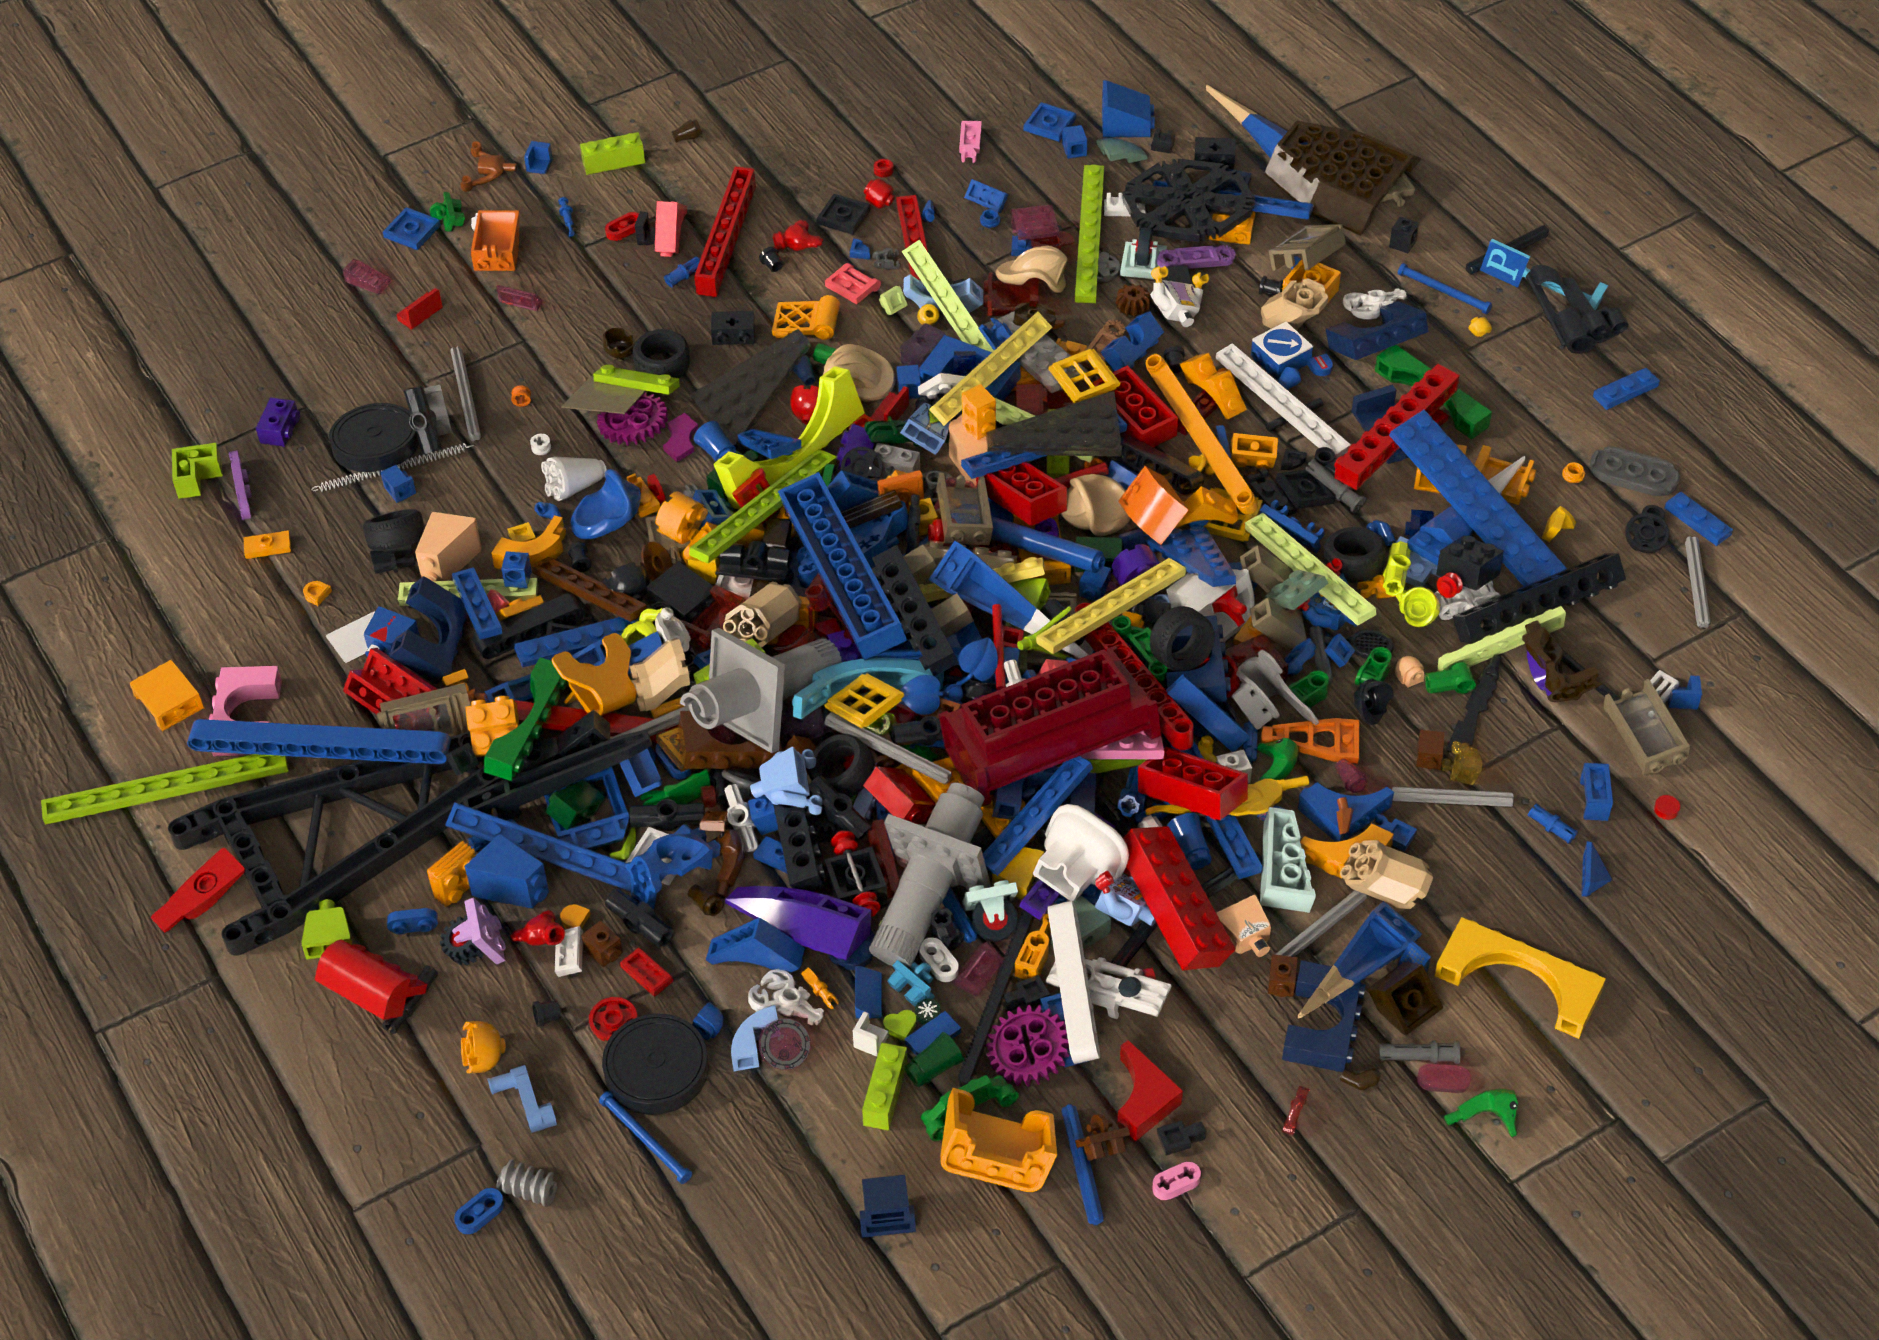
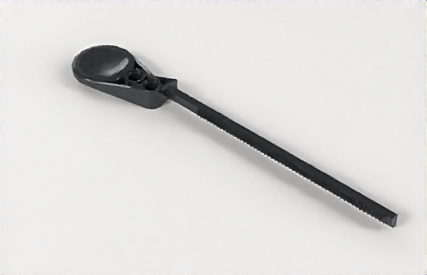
[958,772,1104,1087]

